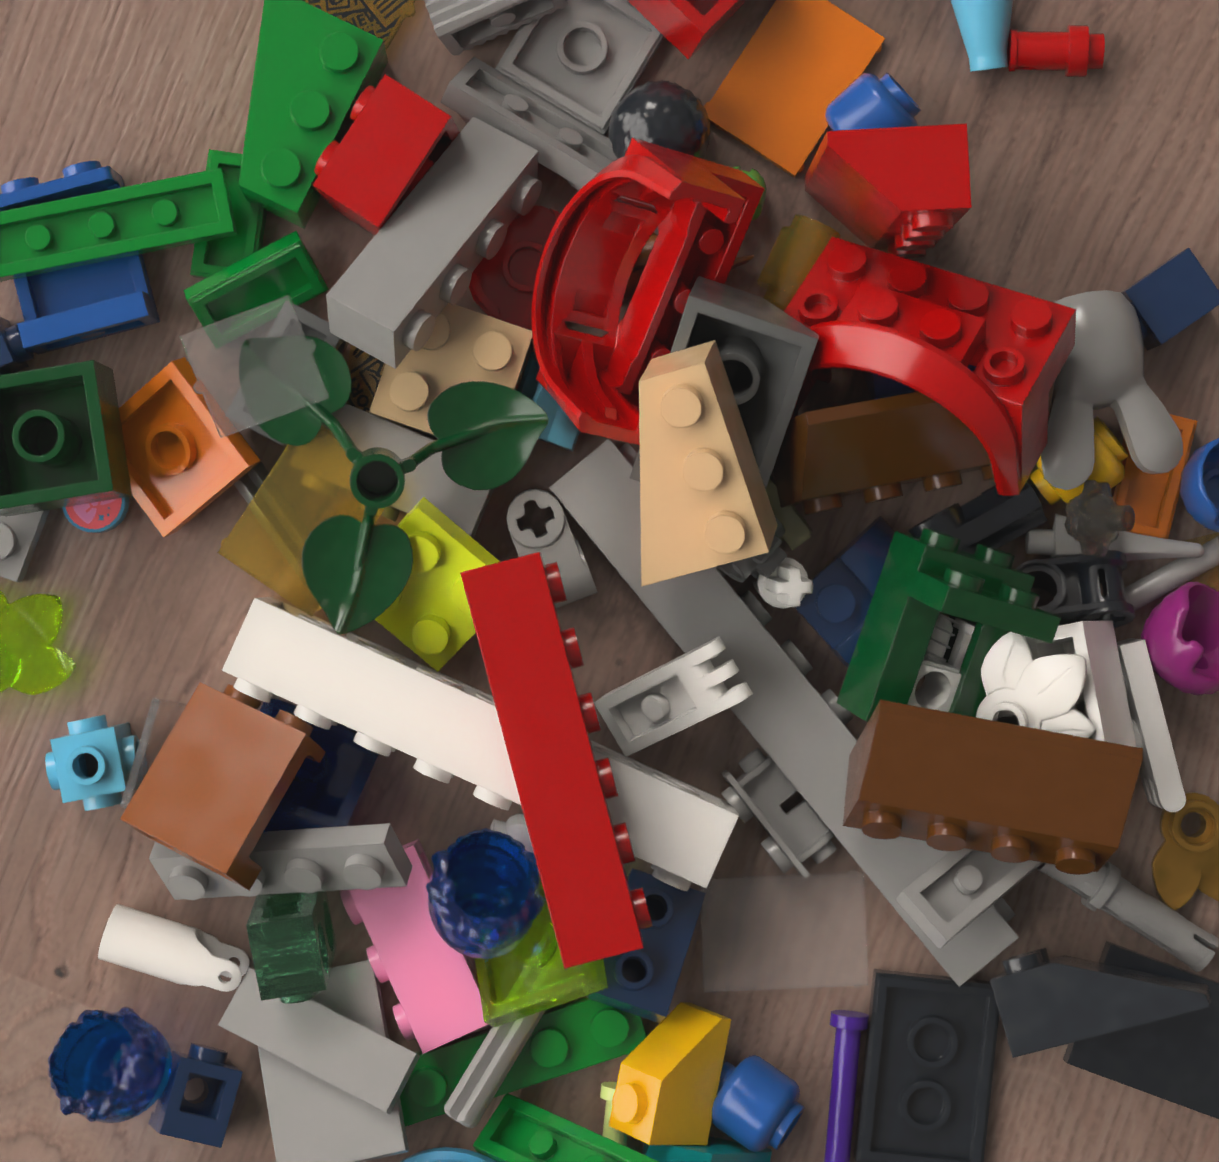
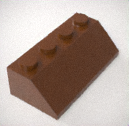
[773,382,1055,515]
[843,700,1143,875]

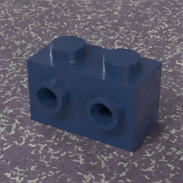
[581,868,706,1023]

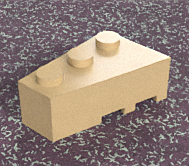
[639,340,778,587]

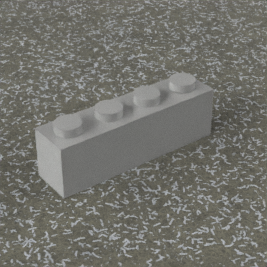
[326,116,542,369]

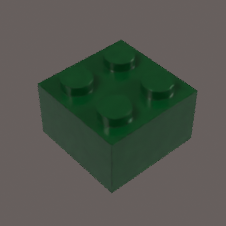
[0,360,132,517]

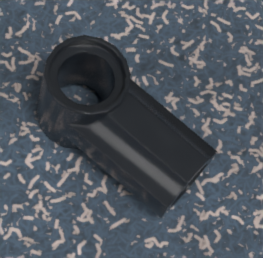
[908,481,1047,554]

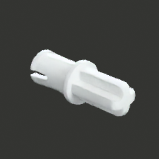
[752,557,813,609]

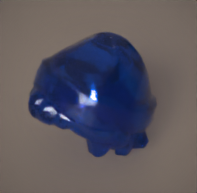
[426,828,545,958]
[48,1006,172,1123]

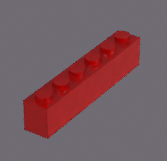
[460,552,653,969]

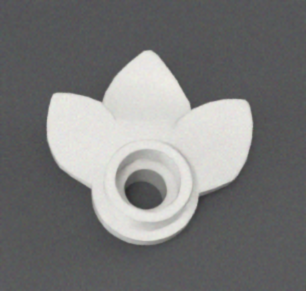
[976,632,1095,738]

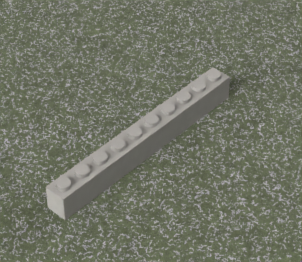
[549,439,1019,987]

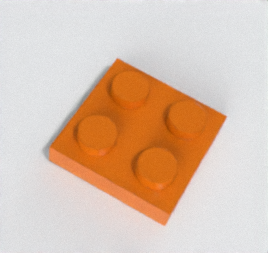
[119,357,261,537]

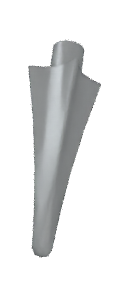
[1025,514,1204,561]

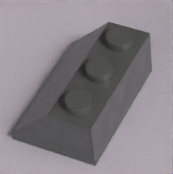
[630,276,819,489]

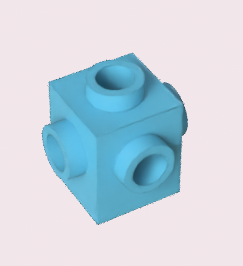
[45,715,144,811]

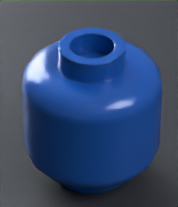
[825,73,921,131]
[712,1055,805,1153]

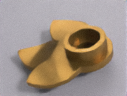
[1152,792,1219,910]

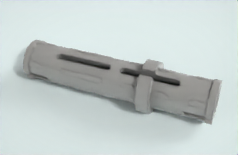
[1036,862,1219,972]

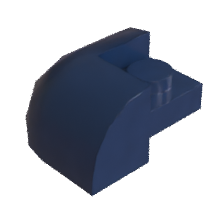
[794,516,895,668]

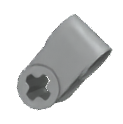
[506,488,598,608]

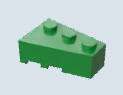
[238,0,388,229]

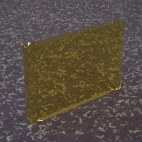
[217,426,386,617]

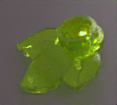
[0,590,76,695]

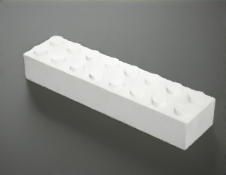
[222,597,739,891]

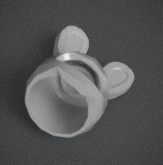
[1041,290,1183,490]

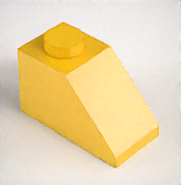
[609,1002,731,1145]

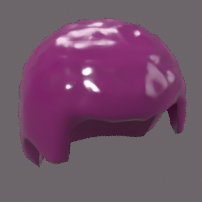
[1141,582,1219,696]

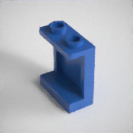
[0,161,160,354]

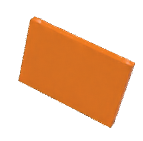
[704,0,885,178]

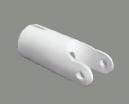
[98,904,250,992]

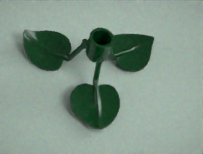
[239,334,549,634]

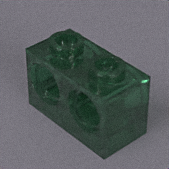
[246,891,337,1004]

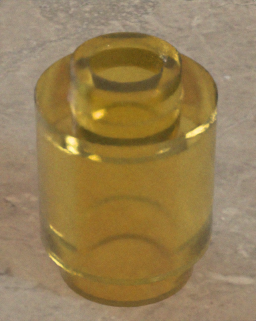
[757,214,841,311]

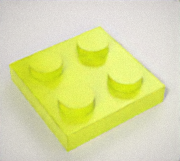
[375,497,500,672]

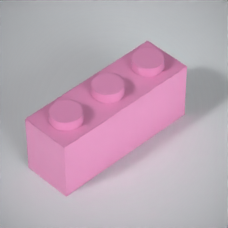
[340,839,497,1054]

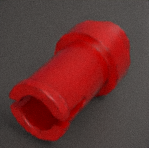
[1008,25,1105,77]

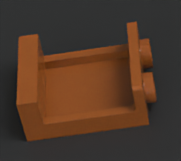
[120,682,326,891]

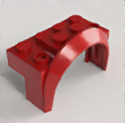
[531,137,765,445]
[784,237,1076,496]

